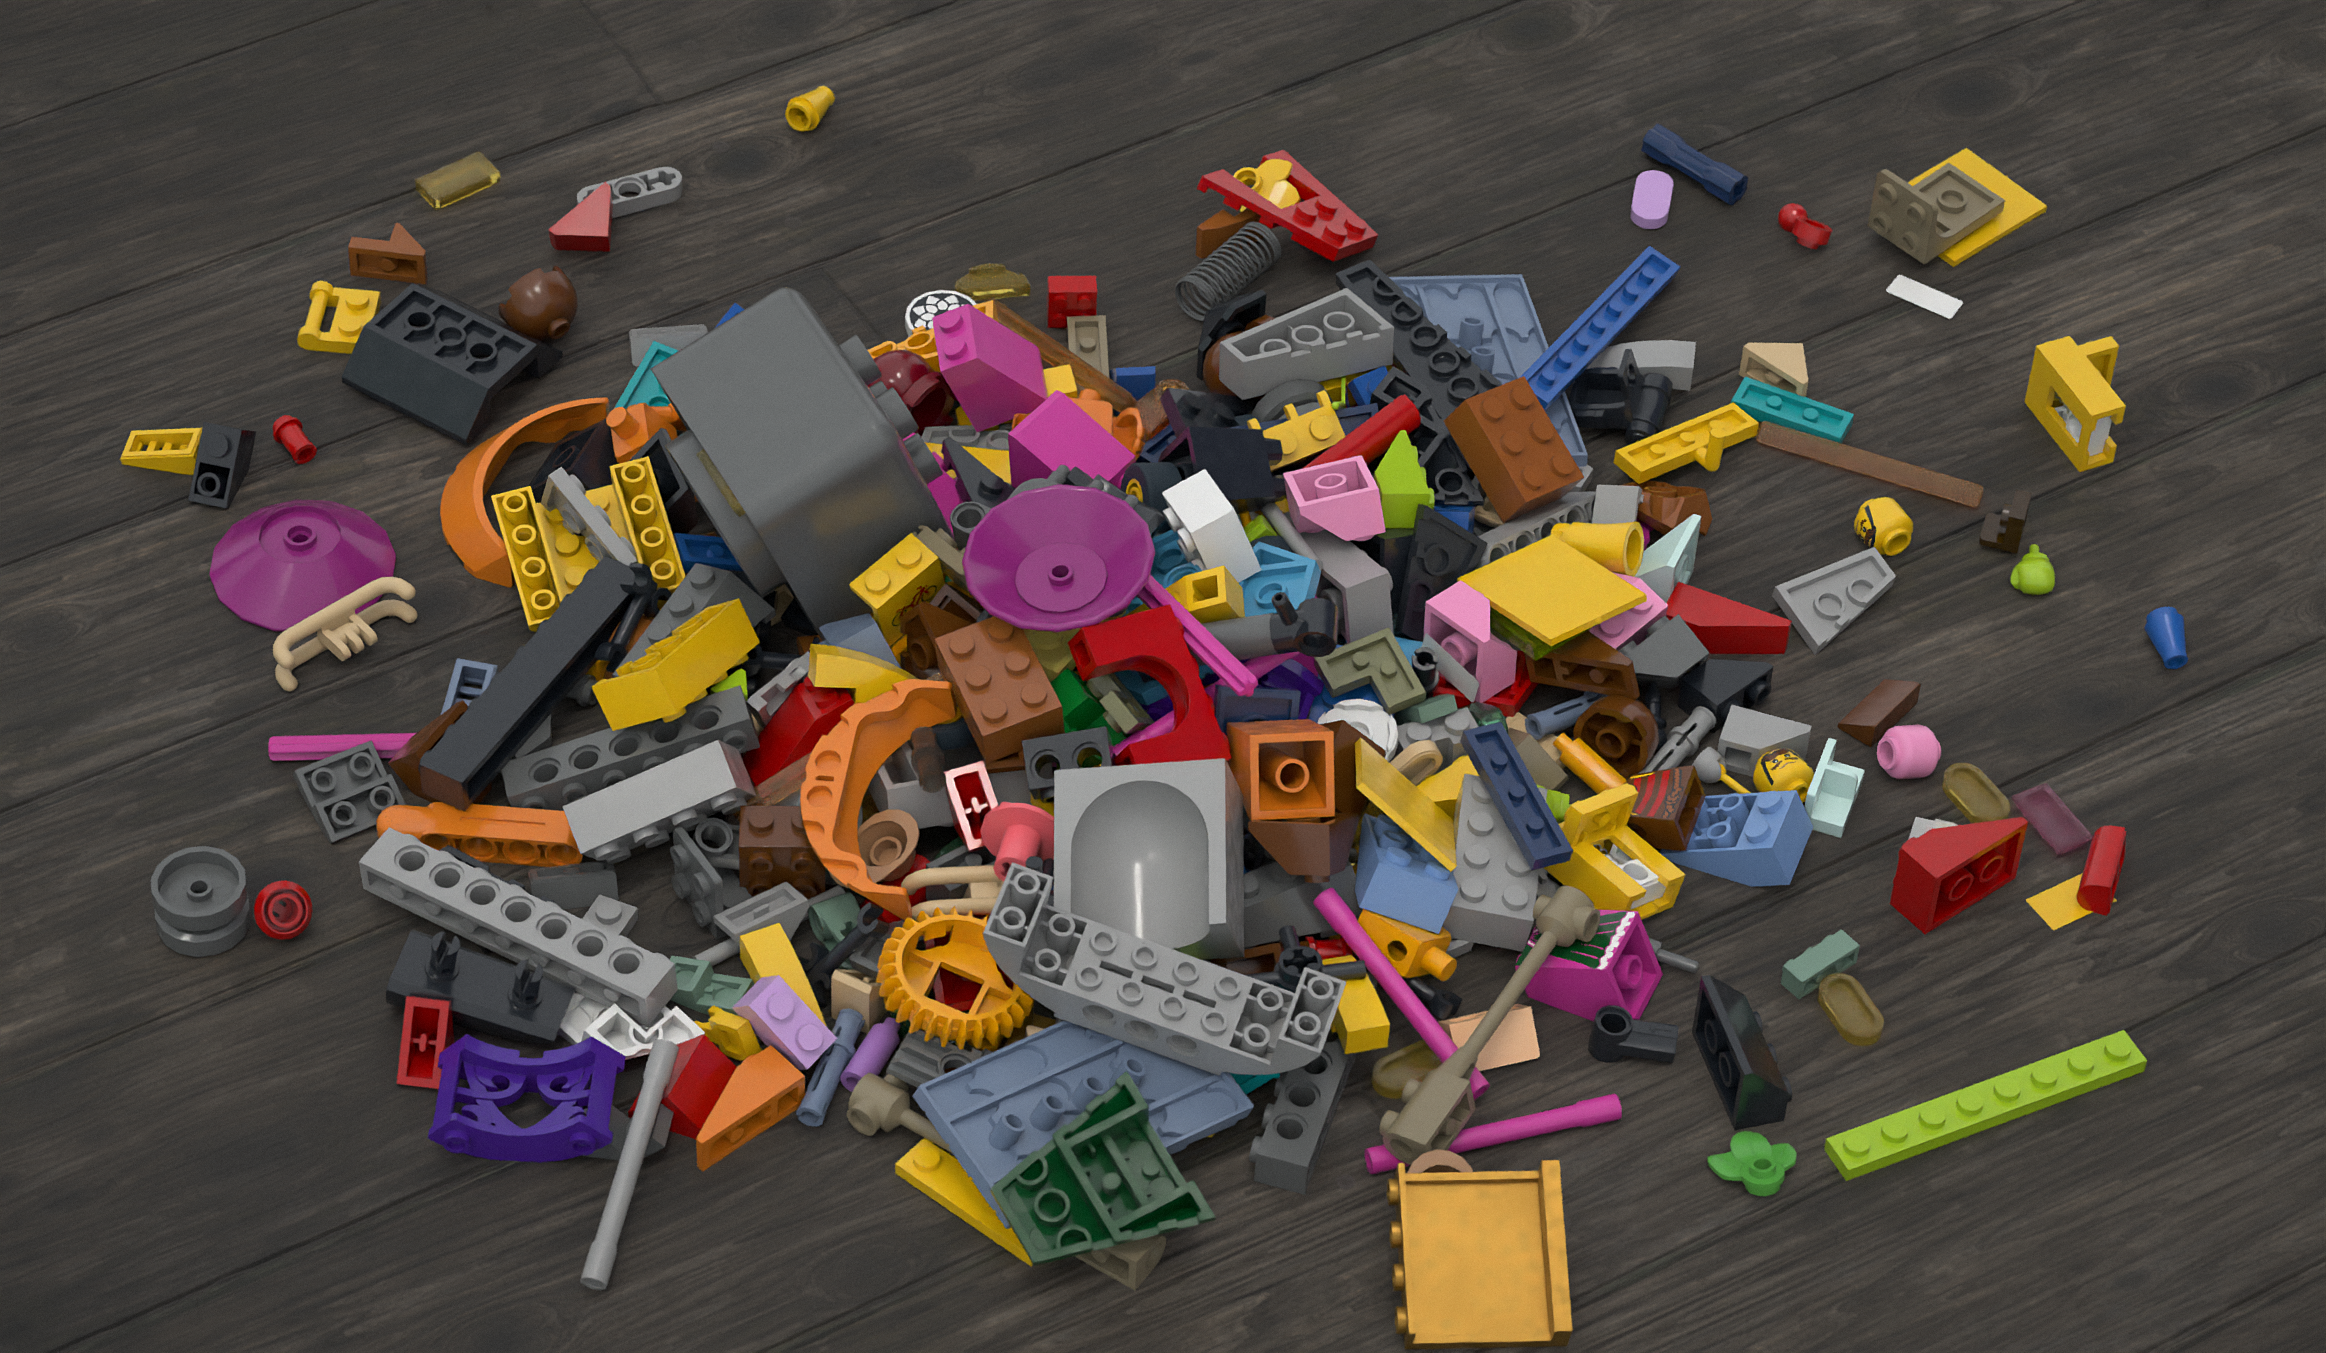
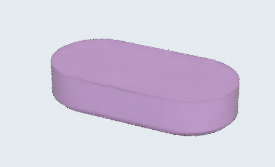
[1630,170,1673,229]

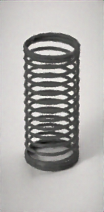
[1175,222,1281,321]

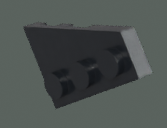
[1395,504,1488,642]

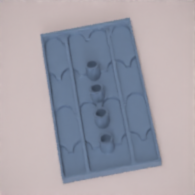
[1389,274,1588,471]
[913,1020,1254,1229]

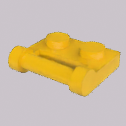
[297,281,381,354]

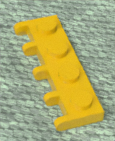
[1247,390,1345,472]

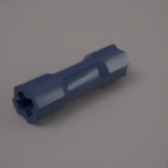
[1641,123,1749,206]

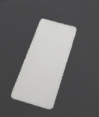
[1886,275,1963,319]
[1422,633,1479,702]

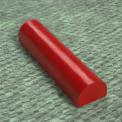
[1286,394,1421,499]

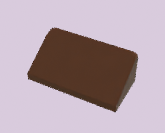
[1837,679,1921,747]

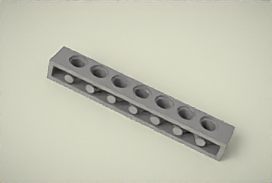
[359,827,678,1026]

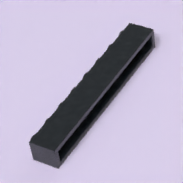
[418,556,635,812]

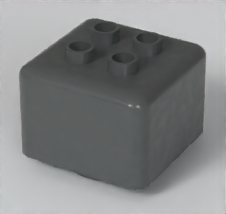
[651,287,957,641]

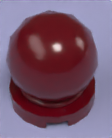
[867,349,958,438]

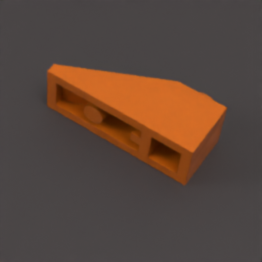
[696,1045,805,1171]

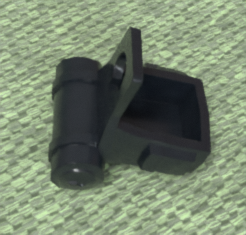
[1568,349,1673,445]

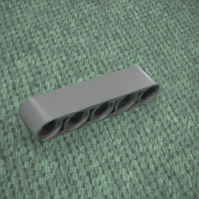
[1475,491,1596,570]

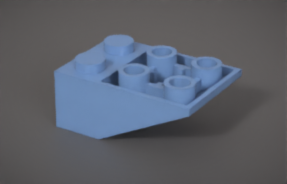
[1660,790,1813,887]
[1355,814,1458,934]

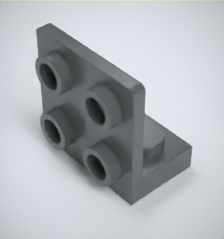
[670,826,753,940]

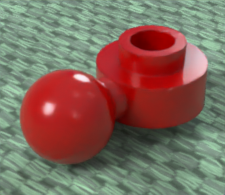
[1778,203,1833,249]

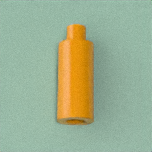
[1553,733,1627,794]

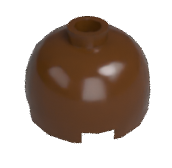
[498,266,578,341]
[1573,695,1659,779]

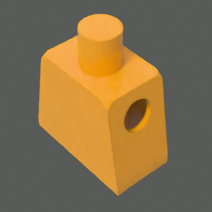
[1347,909,1457,982]

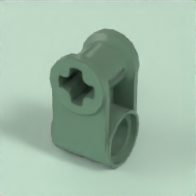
[808,892,860,970]

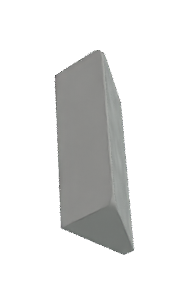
[629,324,708,366]

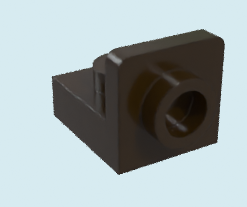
[1979,490,2032,553]

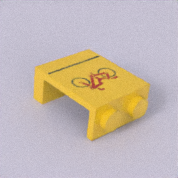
[849,533,945,649]

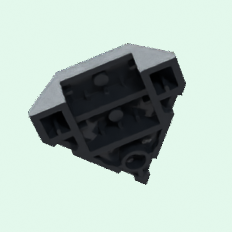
[1367,366,1485,506]

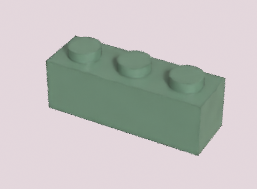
[1781,929,1860,999]

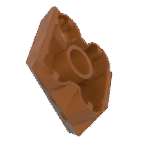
[1622,480,1712,536]

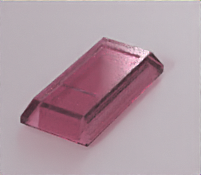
[2012,782,2093,856]

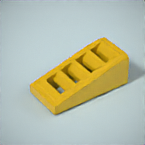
[120,428,202,475]

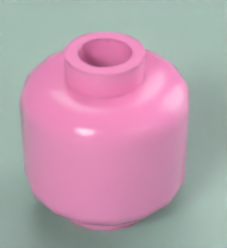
[1877,725,1941,779]

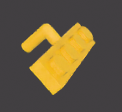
[1613,403,1759,484]

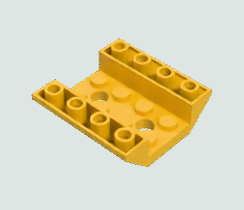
[491,456,686,632]

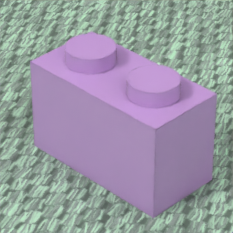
[732,975,837,1070]

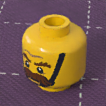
[1854,497,1913,556]
[1753,748,1814,803]

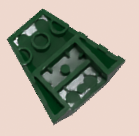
[990,1071,1216,1266]

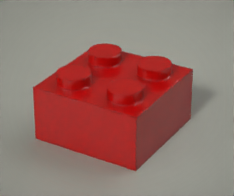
[1047,276,1097,328]

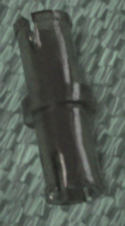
[910,726,946,793]

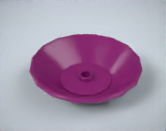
[962,484,1155,632]
[209,499,396,632]

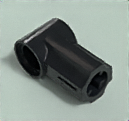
[1588,1005,1678,1063]

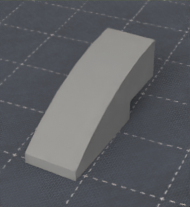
[1573,340,1696,391]

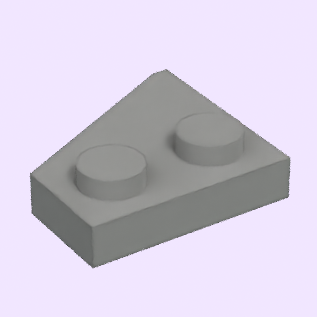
[746,652,810,729]

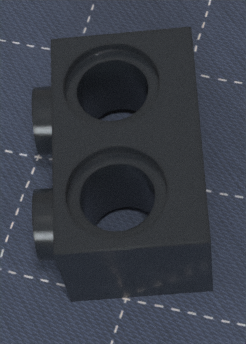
[1022,726,1115,803]

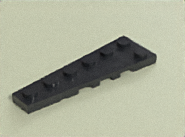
[1336,260,1503,420]

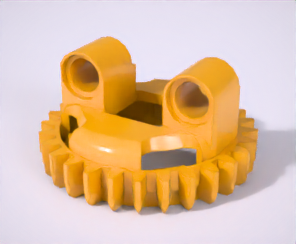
[876,906,1035,1052]

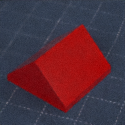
[628,1034,737,1139]

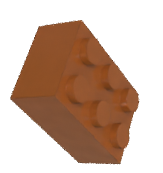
[1443,376,1585,523]
[935,616,1065,764]

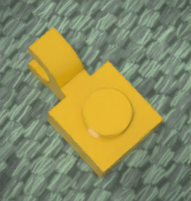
[694,1006,761,1061]

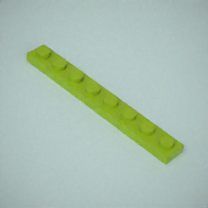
[1824,1030,2147,1181]

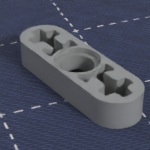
[577,167,682,218]

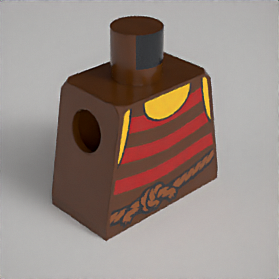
[1627,765,1706,851]

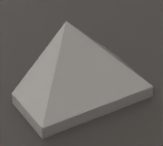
[713,882,809,943]

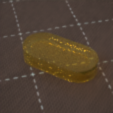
[1942,763,2010,824]
[1818,973,1884,1046]
[1372,1040,1442,1099]

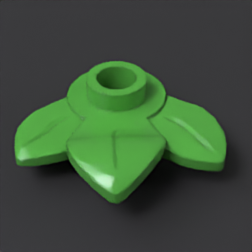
[1707,1131,1796,1196]

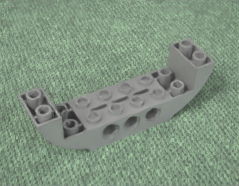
[983,862,1346,1076]

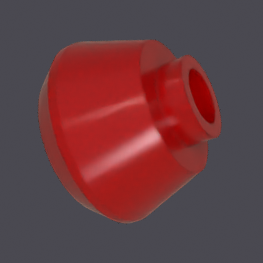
[254,881,312,940]

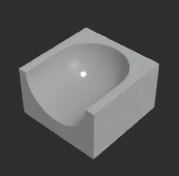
[1054,758,1244,960]

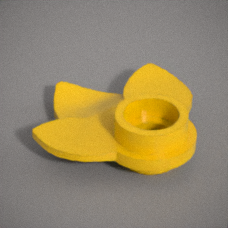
[1233,159,1300,212]

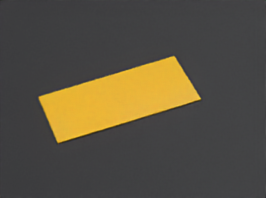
[2026,873,2117,931]

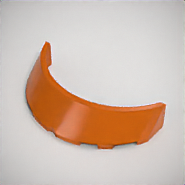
[440,398,610,588]
[800,679,957,920]

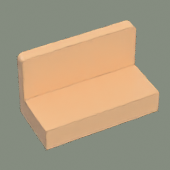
[1438,1004,1540,1071]

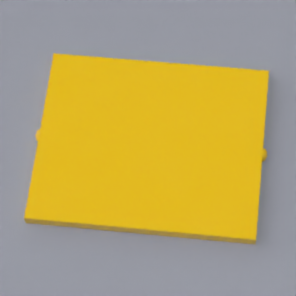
[1907,148,2047,267]
[1457,534,1647,646]
[1355,737,1457,872]

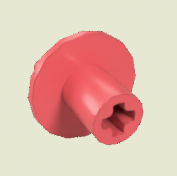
[980,801,1054,882]

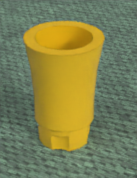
[1551,521,1644,577]

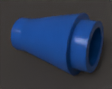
[2145,607,2188,669]

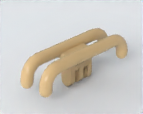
[273,577,418,692]
[901,865,1054,921]

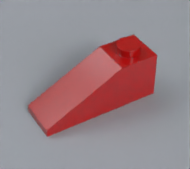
[1666,582,1792,654]

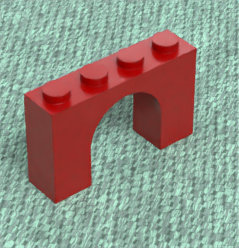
[1067,604,1232,766]

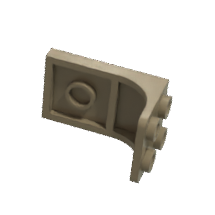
[1868,163,2005,264]

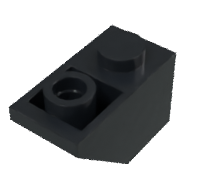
[188,422,256,509]
[1677,659,1774,733]

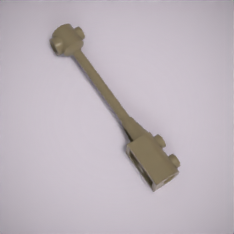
[1380,886,1600,1165]
[847,1072,1166,1290]

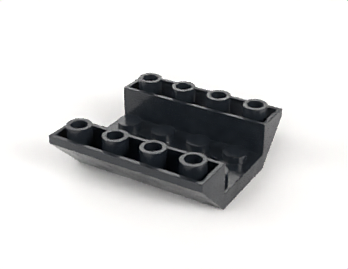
[342,283,563,445]

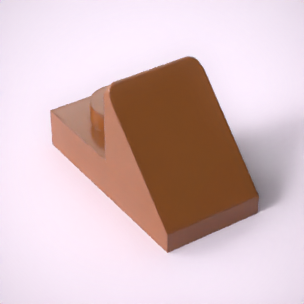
[348,223,428,284]

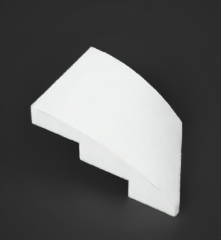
[558,992,705,1060]

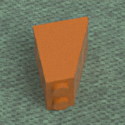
[1227,719,1335,821]

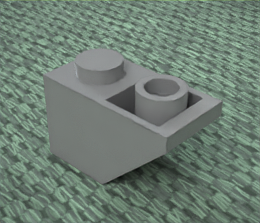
[1717,705,1812,777]

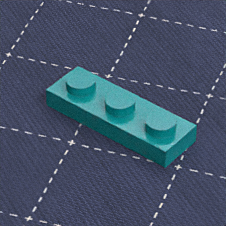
[1731,377,1854,449]

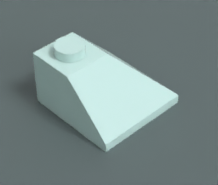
[1634,514,1702,602]

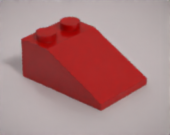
[742,676,855,800]
[1890,817,2028,935]

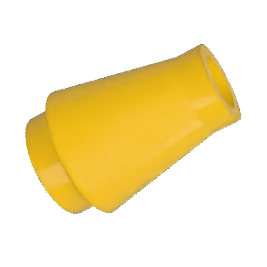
[785,86,835,131]

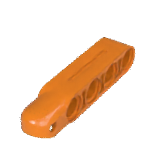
[376,802,583,867]

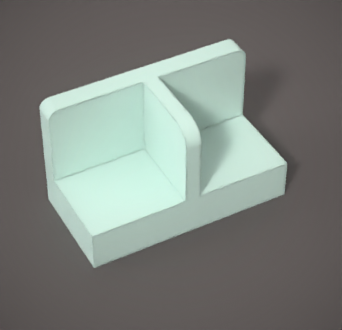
[1804,738,1865,838]

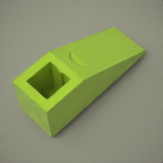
[1374,430,1434,528]

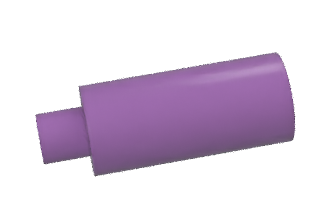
[840,1017,901,1092]

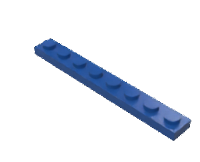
[1519,246,1680,411]

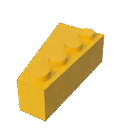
[591,598,760,731]

